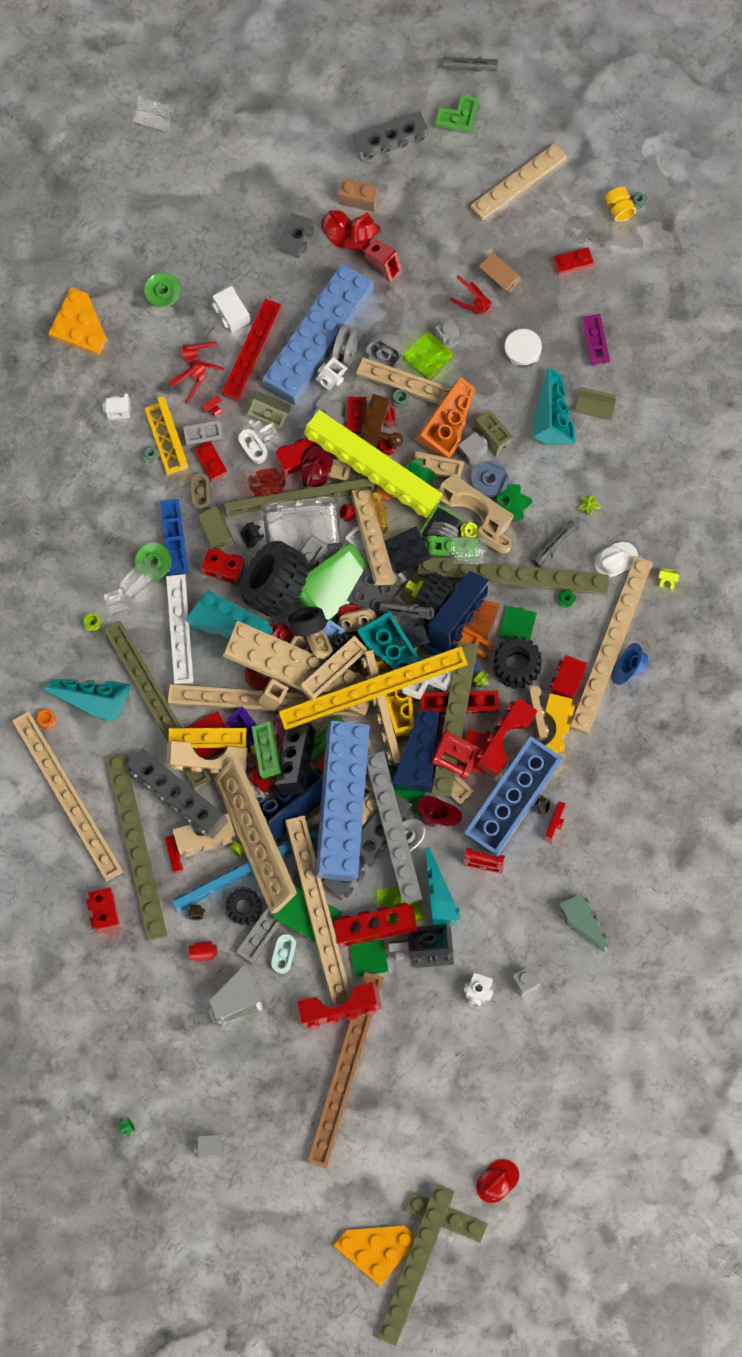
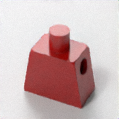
[360,239,402,282]

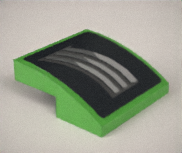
[420,504,469,558]

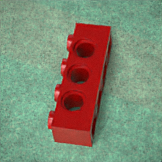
[421,690,499,715]
[334,903,418,947]

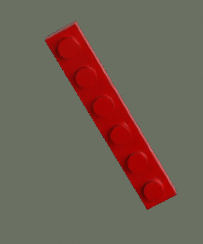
[222,298,282,402]

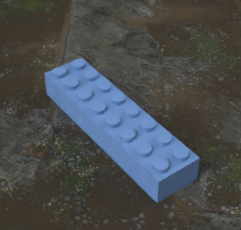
[263,263,374,405]
[315,720,370,882]

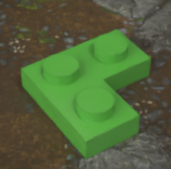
[436,95,479,133]

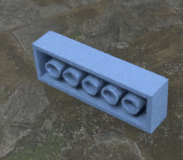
[465,736,564,856]

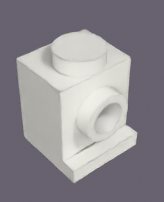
[103,394,130,419]

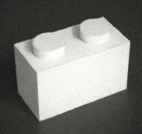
[212,286,251,333]

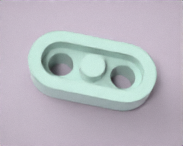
[271,934,296,974]

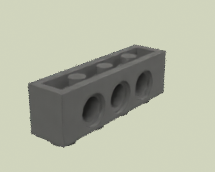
[353,111,428,161]

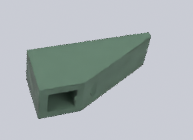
[560,894,609,952]

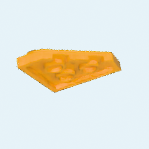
[48,287,106,355]
[334,1226,416,1286]

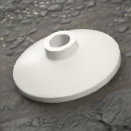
[403,819,425,851]

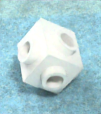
[316,357,348,391]
[464,973,494,1006]

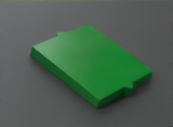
[498,605,537,641]
[350,940,389,977]

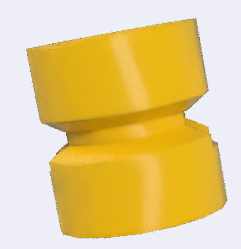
[605,187,636,222]

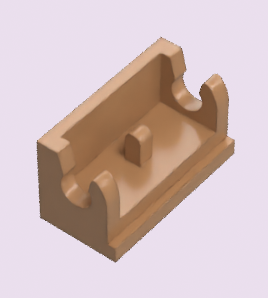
[479,252,521,292]

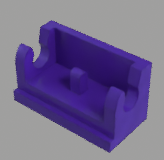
[226,706,257,753]

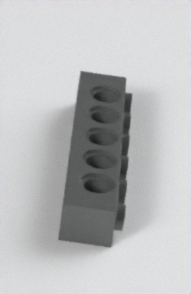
[127,748,228,839]
[322,792,413,901]

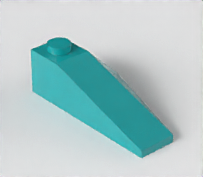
[533,367,575,445]
[357,612,421,670]
[44,679,130,721]
[425,847,460,926]

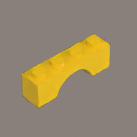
[545,693,575,771]

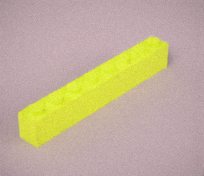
[304,410,443,518]

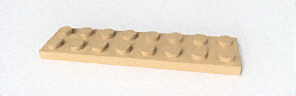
[223,621,371,718]
[214,758,297,913]

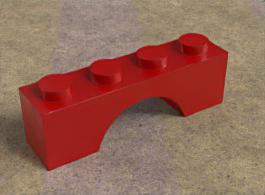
[275,424,346,477]
[475,698,538,778]
[297,982,382,1030]

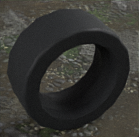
[288,607,327,636]

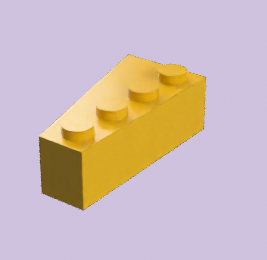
[376,660,414,740]

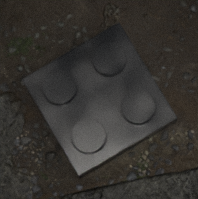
[384,526,431,574]
[408,924,449,958]

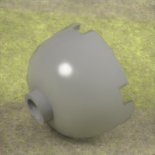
[366,331,404,368]

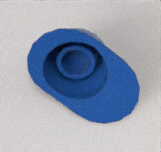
[611,643,649,685]

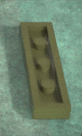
[405,1192,488,1243]

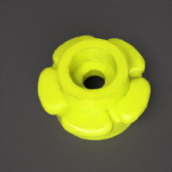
[460,522,478,538]

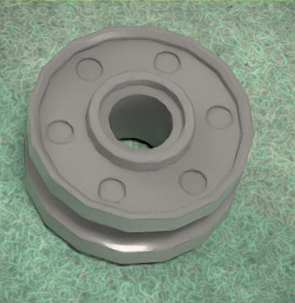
[332,324,361,365]

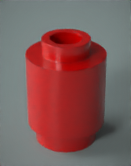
[189,941,218,962]

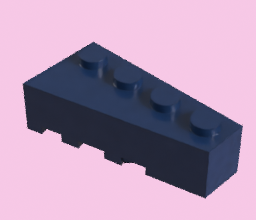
[259,770,323,841]

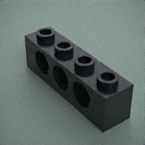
[274,722,316,796]

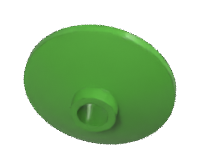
[144,273,181,307]
[135,543,171,580]

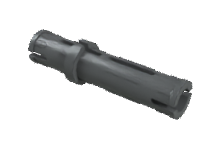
[443,56,498,71]
[532,520,578,568]
[379,602,434,620]

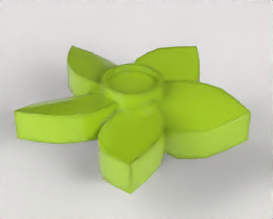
[578,495,601,516]

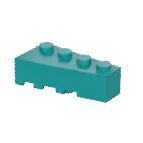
[186,589,273,638]

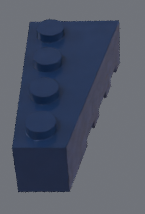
[428,571,490,653]
[392,710,439,793]

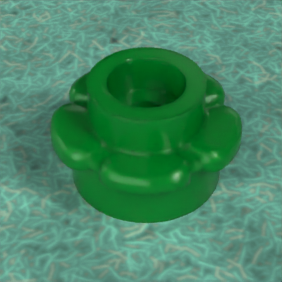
[558,590,576,608]
[118,1117,135,1136]

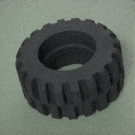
[241,541,309,617]

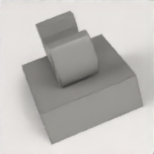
[388,940,408,961]

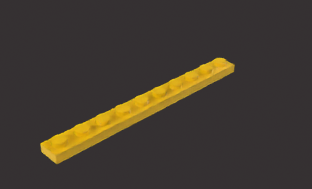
[279,647,468,730]

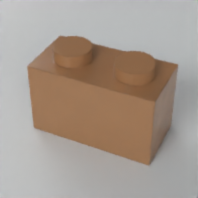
[338,179,379,212]

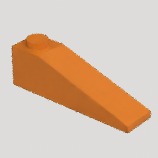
[414,377,475,458]

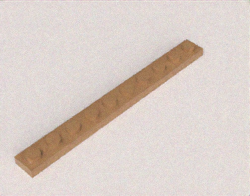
[308,972,384,1169]

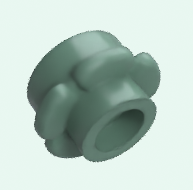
[630,192,648,210]
[392,389,410,407]
[142,446,160,464]

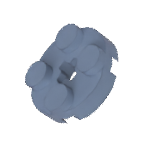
[471,461,509,499]

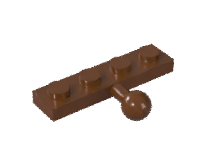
[360,394,403,449]

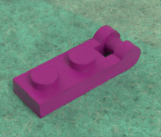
[582,314,610,366]

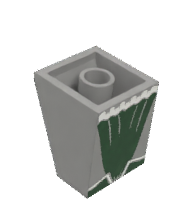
[208,965,263,1027]

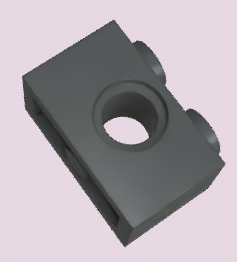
[278,213,315,258]

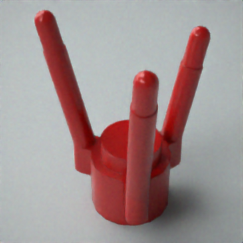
[450,275,492,315]
[182,341,225,371]
[169,361,207,404]

